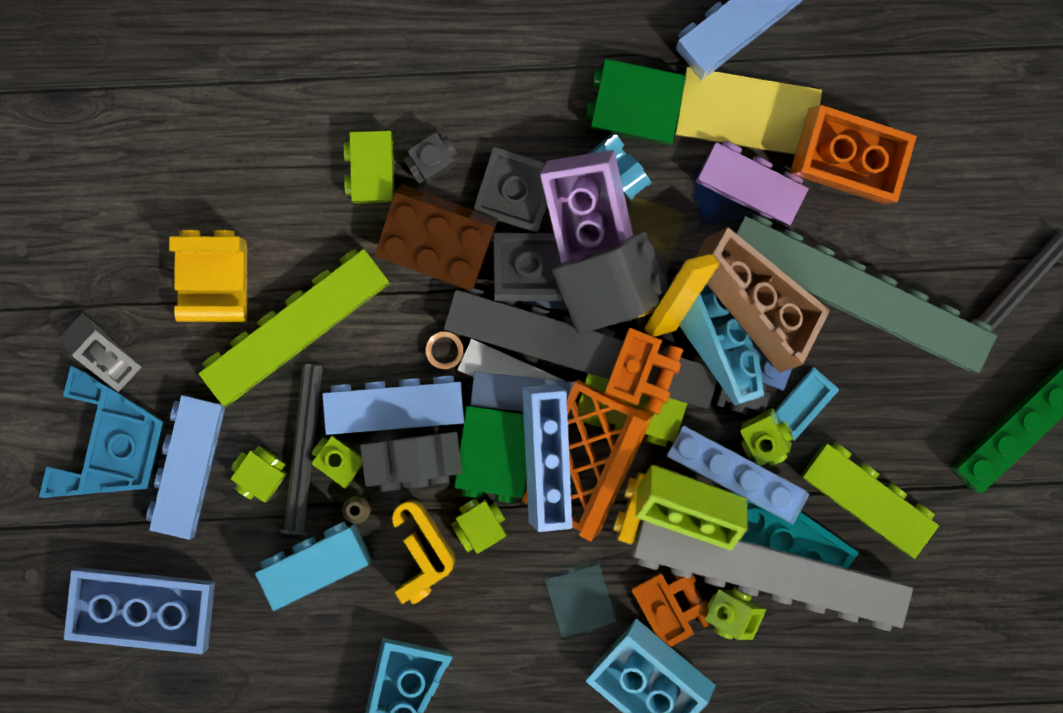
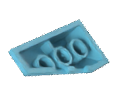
[669,283,764,406]

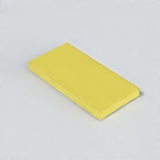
[675,67,822,156]

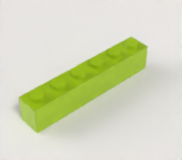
[199,248,391,407]

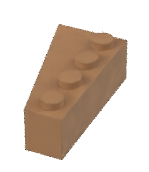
[695,227,830,373]

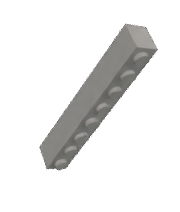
[631,519,913,631]

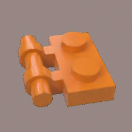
[604,328,683,415]
[631,567,711,647]

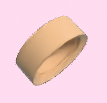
[426,332,464,369]

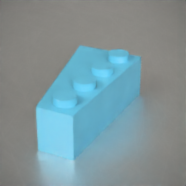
[365,637,453,713]

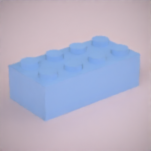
[64,567,215,654]

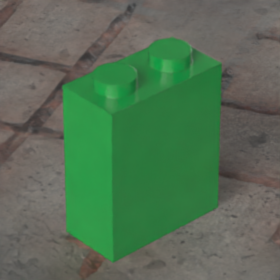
[586,59,686,147]
[455,406,526,503]

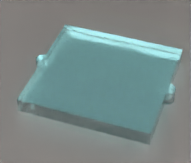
[545,564,616,638]

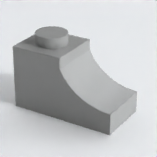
[59,313,142,392]

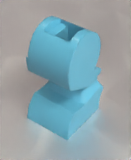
[588,134,652,201]

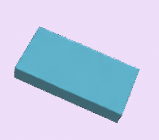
[774,367,839,441]

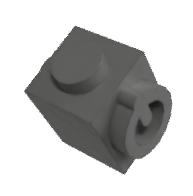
[403,133,458,184]

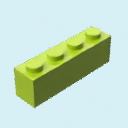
[800,442,939,559]

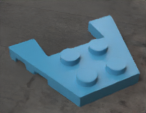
[39,366,165,498]

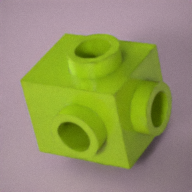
[740,408,794,466]
[705,587,767,640]

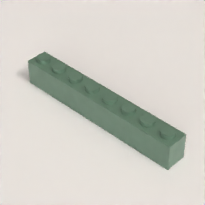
[737,214,997,375]

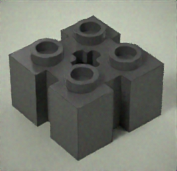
[360,432,462,492]

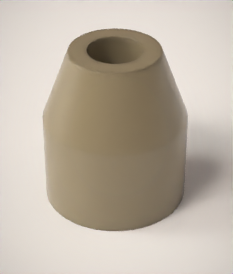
[342,496,371,524]

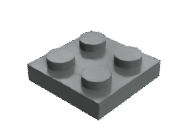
[473,147,547,233]
[493,233,564,301]

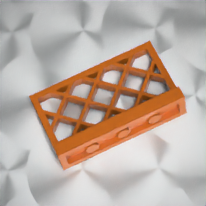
[522,380,654,541]

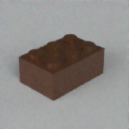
[374,184,498,291]

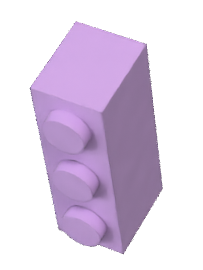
[695,141,809,227]

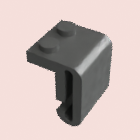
[551,231,668,334]

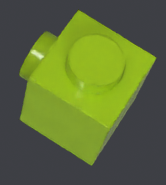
[311,435,363,488]

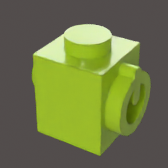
[231,445,288,503]
[451,498,507,554]

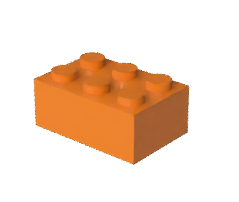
[790,105,917,204]

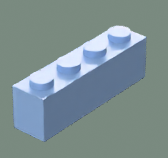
[676,0,804,81]
[323,376,465,435]
[522,384,572,532]
[146,395,225,540]
[667,426,810,525]

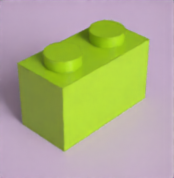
[344,131,395,204]

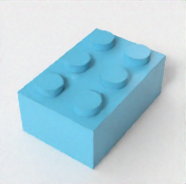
[255,521,373,611]
[586,619,716,713]

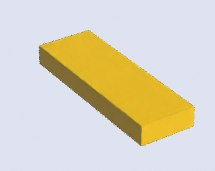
[644,254,719,337]

